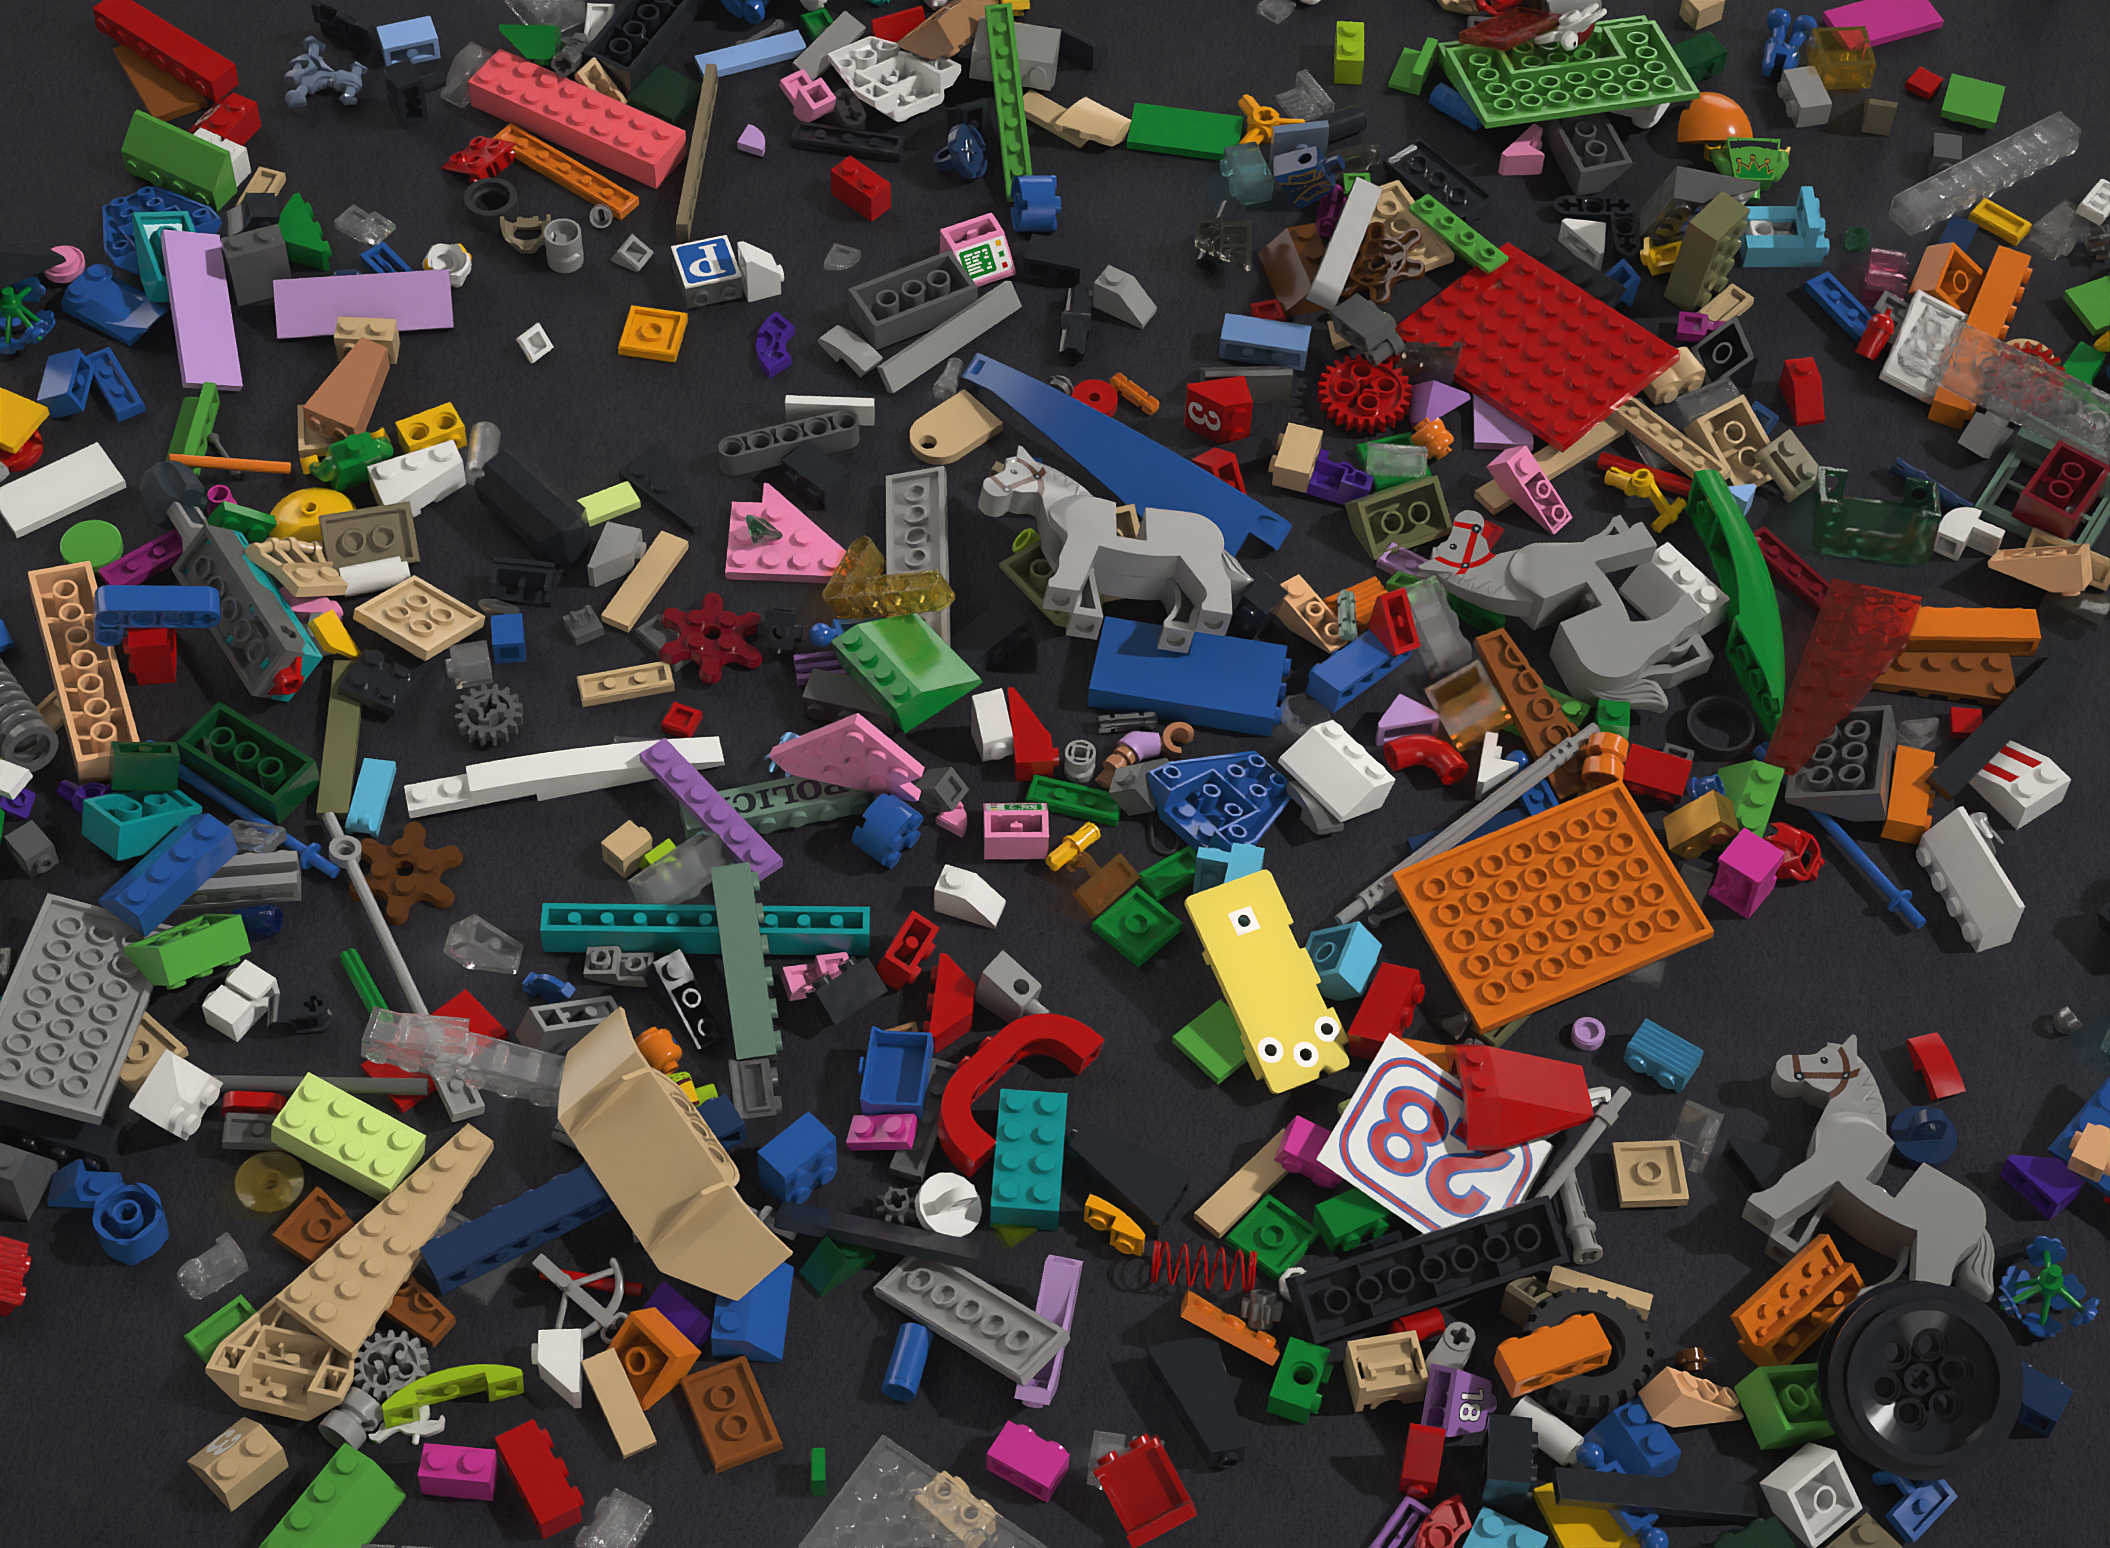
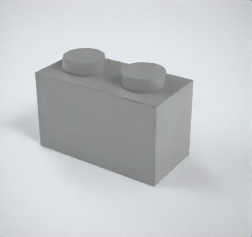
[1777,66,1832,128]

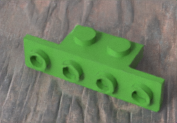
[1409,194,1508,274]

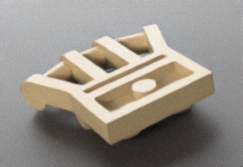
[245,537,348,597]

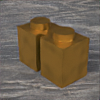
[1663,790,1739,861]

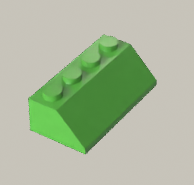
[121,109,238,212]
[259,1443,406,1548]

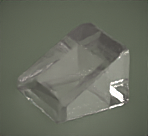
[1896,717,1939,749]

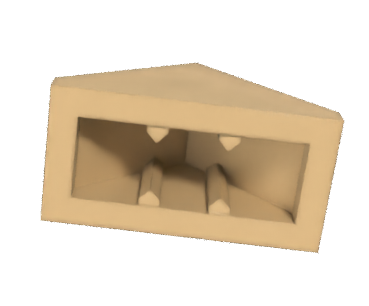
[574,57,628,104]

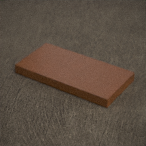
[113,46,207,122]

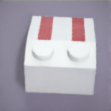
[1969,741,2071,830]

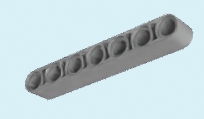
[1306,176,1383,311]

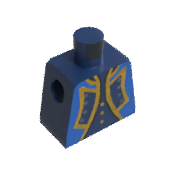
[1273,146,1345,210]

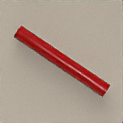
[539,1269,644,1298]

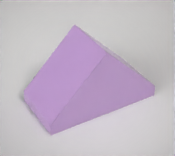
[1375,694,1440,746]

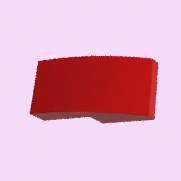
[1905,1032,1966,1101]

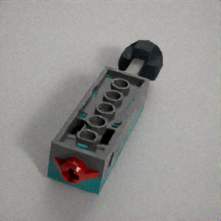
[139,460,323,702]

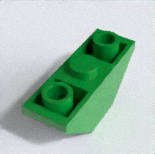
[278,193,332,271]

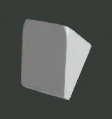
[610,234,654,273]

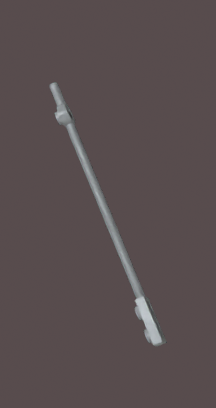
[322,812,485,1122]

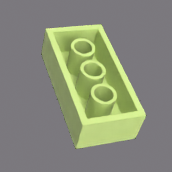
[271,1072,426,1202]

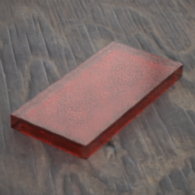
[1459,6,1562,51]

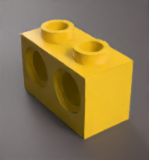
[395,402,467,454]

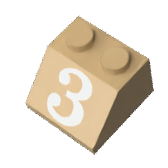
[187,1417,289,1512]

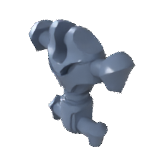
[283,36,367,108]

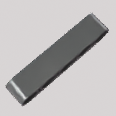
[718,410,860,476]

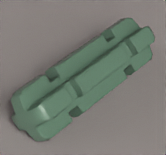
[1337,589,1357,642]

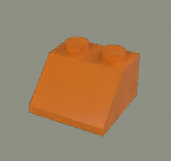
[1908,242,1986,315]
[607,1307,701,1411]

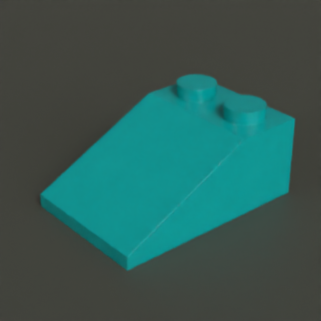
[132,211,196,303]
[81,789,202,861]

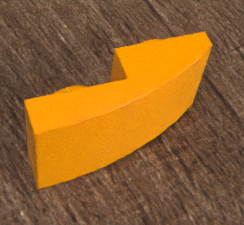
[1084,1194,1145,1257]

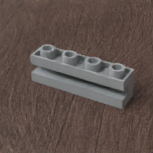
[176,850,301,910]

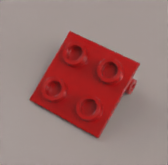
[441,136,516,185]

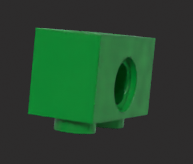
[1267,1337,1334,1425]

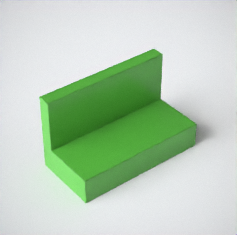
[1388,37,1438,95]

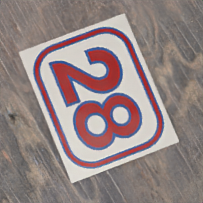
[1316,1033,1554,1234]

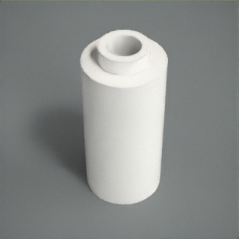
[339,556,410,598]
[1509,1395,1584,1466]

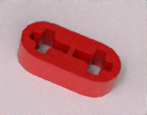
[221,1091,287,1117]

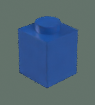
[491,613,526,664]

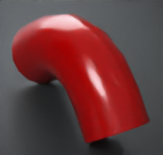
[1383,734,1469,785]

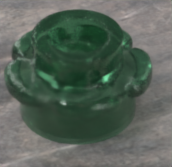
[1843,226,1871,252]

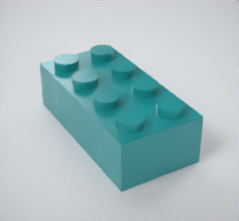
[990,1089,1068,1231]

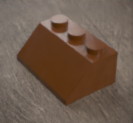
[1257,223,1338,317]

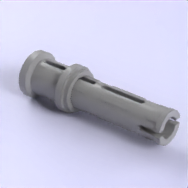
[1553,1169,1603,1265]

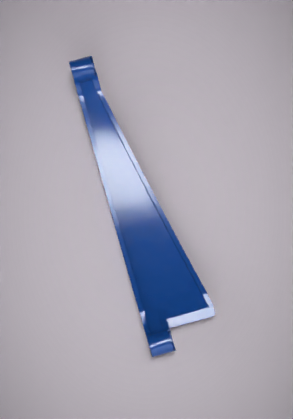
[961,353,1293,558]

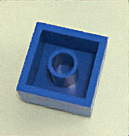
[757,1111,837,1206]

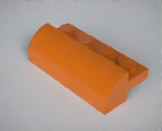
[1730,1234,1866,1367]

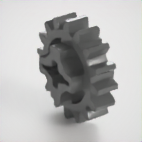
[454,684,524,746]

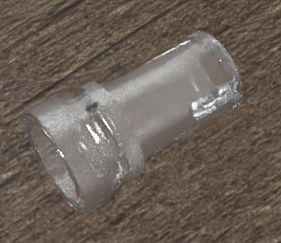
[933,358,965,401]

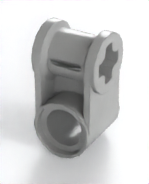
[1425,1322,1475,1376]

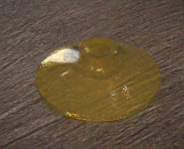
[235,1151,304,1213]

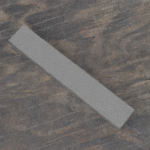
[877,281,1022,393]

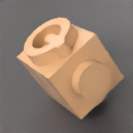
[2067,1122,2110,1183]

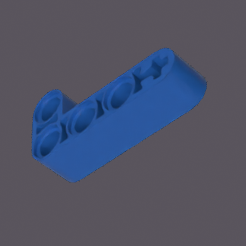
[93,585,221,647]

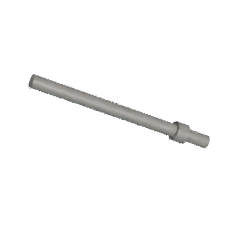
[1535,1086,1631,1200]

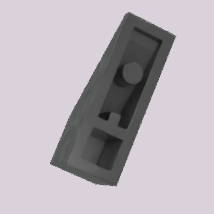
[515,995,618,1058]

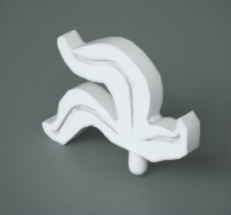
[369,1399,445,1445]

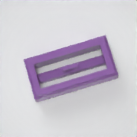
[793,650,850,686]
[1369,1495,1431,1548]

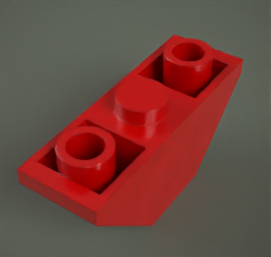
[923,953,976,1054]

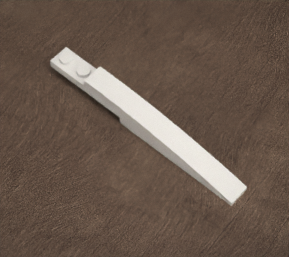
[404,736,725,818]

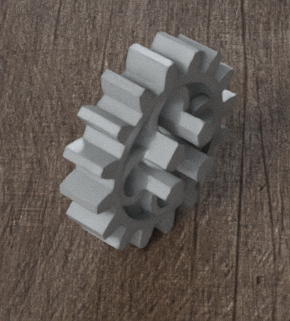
[354,1330,430,1403]

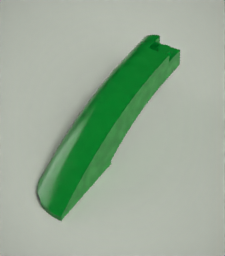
[1685,469,1785,748]

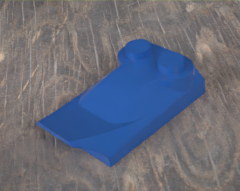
[61,264,168,347]

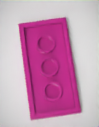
[1822,0,1944,54]

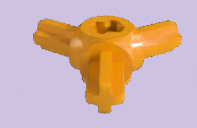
[1238,94,1305,155]

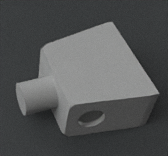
[975,950,1050,1024]

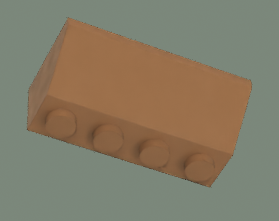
[897,0,996,60]

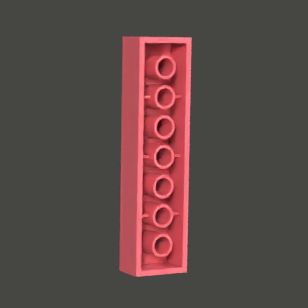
[468,48,687,189]

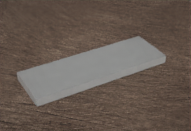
[873,1256,1070,1387]

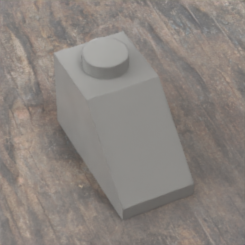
[1093,265,1157,329]
[587,521,646,587]

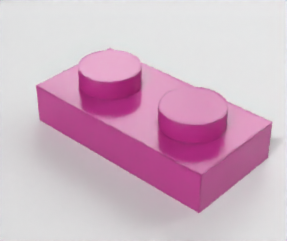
[846,1114,919,1151]

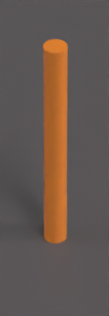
[168,454,291,474]

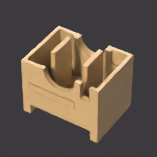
[1343,1330,1429,1412]

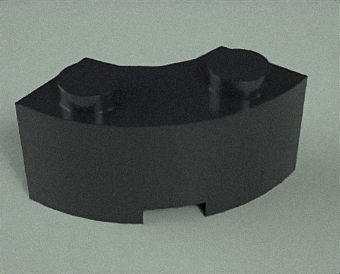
[216,193,280,242]

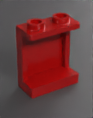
[1092,1433,1197,1548]

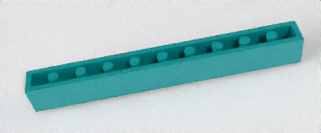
[540,903,870,956]

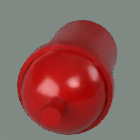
[1855,307,1894,362]
[1387,1307,1446,1343]

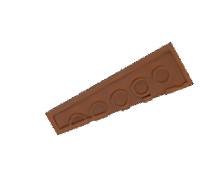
[272,1186,456,1348]

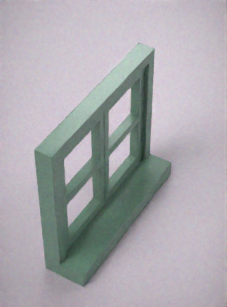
[1974,427,2110,550]

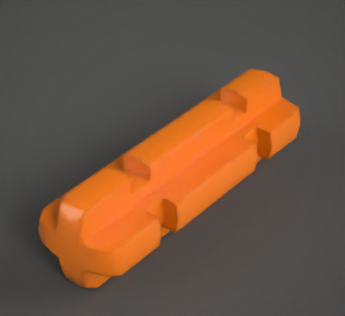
[1110,373,1159,415]

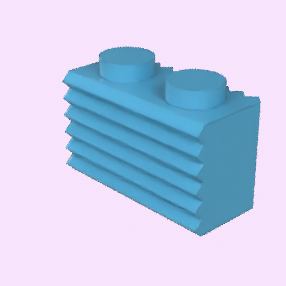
[1623,1018,1704,1092]

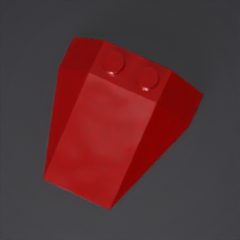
[1445,1044,1595,1150]

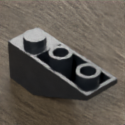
[640,949,726,1051]

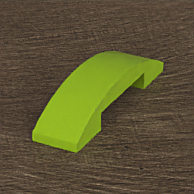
[382,1364,524,1429]

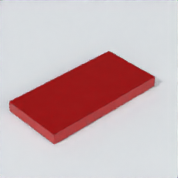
[361,989,508,1113]

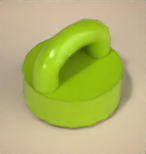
[1012,528,1041,553]

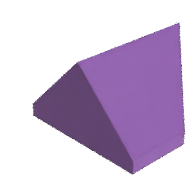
[1408,380,1471,428]

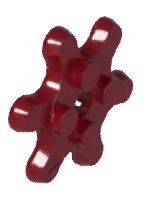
[659,593,762,684]

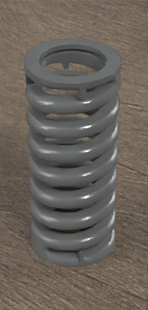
[0,658,59,772]

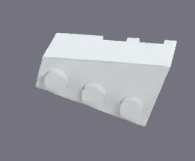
[367,440,466,518]

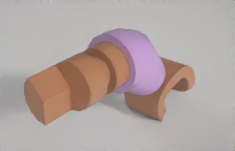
[1095,722,1194,789]

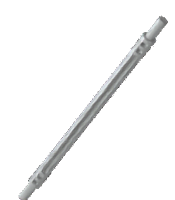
[1334,722,1600,925]

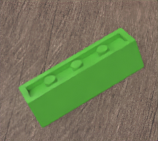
[166,382,220,478]

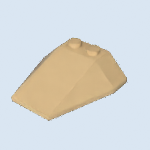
[205,1288,354,1422]

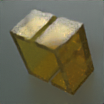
[1806,26,1877,90]

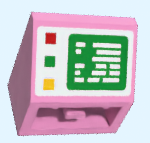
[940,213,1016,287]
[983,803,1049,859]

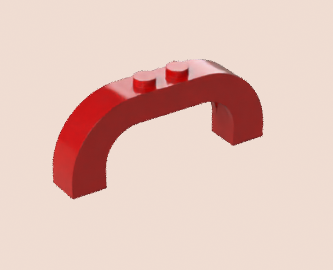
[937,1013,1105,1178]

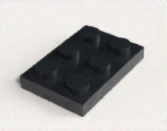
[338,633,438,717]

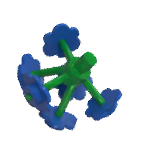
[0,275,56,354]
[1998,1236,2100,1338]

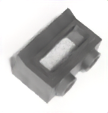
[729,1058,783,1133]

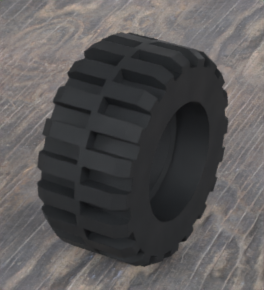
[1521,1287,1655,1427]

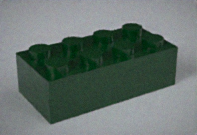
[176,702,320,825]

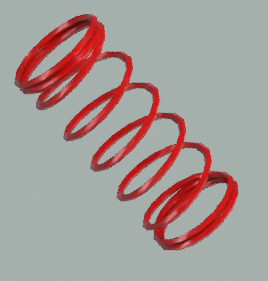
[1150,1240,1257,1294]

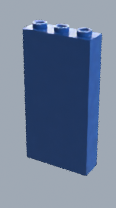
[1088,616,1291,737]

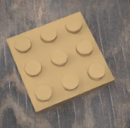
[353,575,486,661]

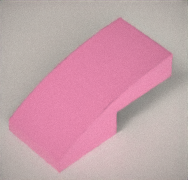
[780,952,849,1001]

